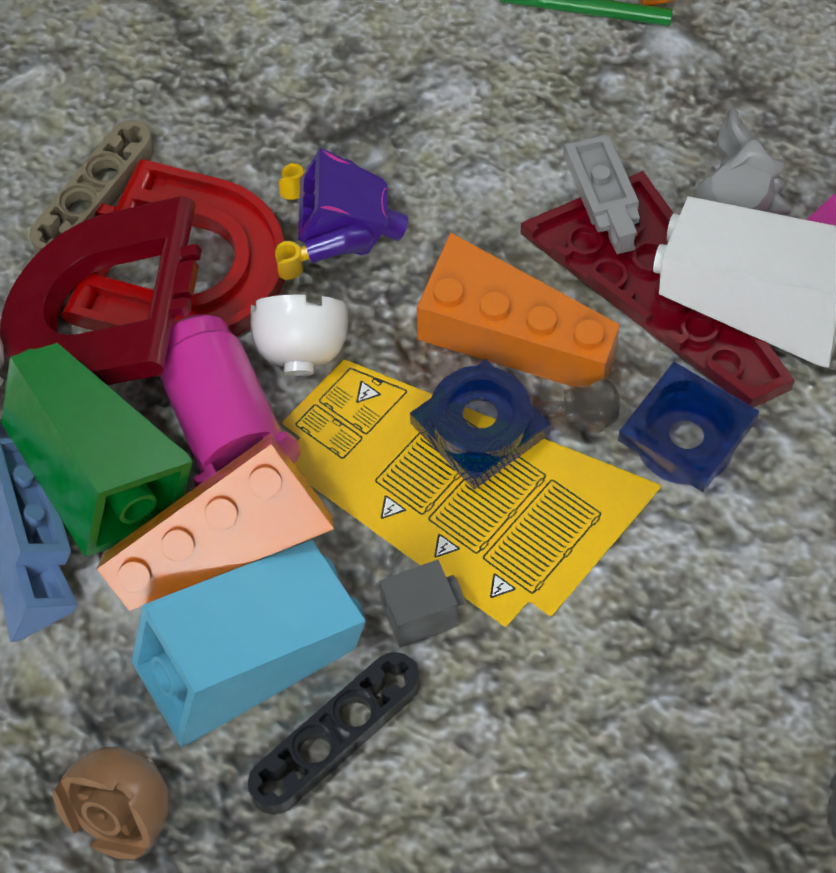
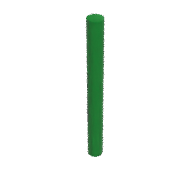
[499,0,673,26]

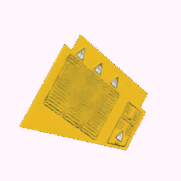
[282,359,661,627]

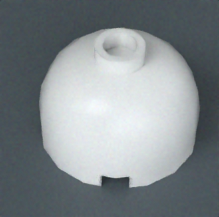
[250,294,348,376]

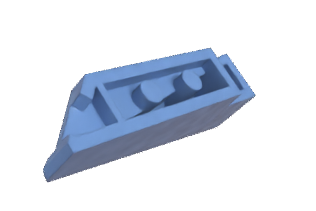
[0,423,77,642]

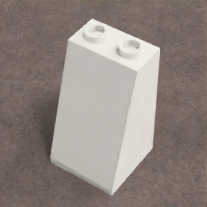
[653,196,836,368]

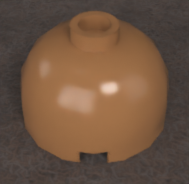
[52,747,170,860]

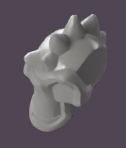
[693,108,791,215]

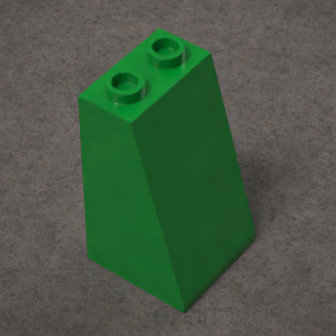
[1,343,192,557]

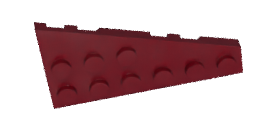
[520,171,795,410]

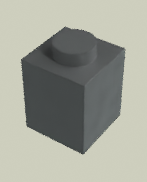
[379,560,464,648]

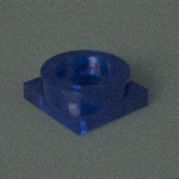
[410,359,551,490]
[618,361,759,493]

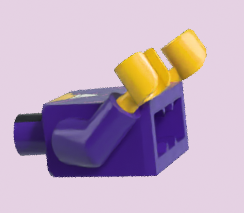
[275,148,408,280]

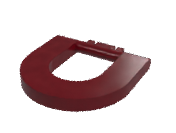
[0,196,202,385]

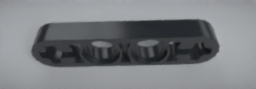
[247,652,419,815]

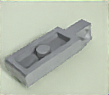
[563,134,640,254]

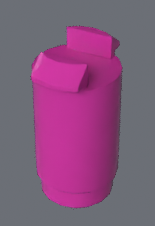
[159,314,301,487]

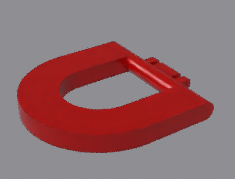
[61,160,285,337]

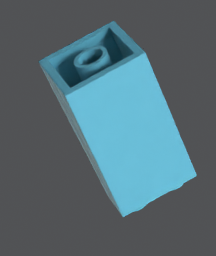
[131,540,366,747]

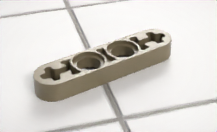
[30,120,153,254]

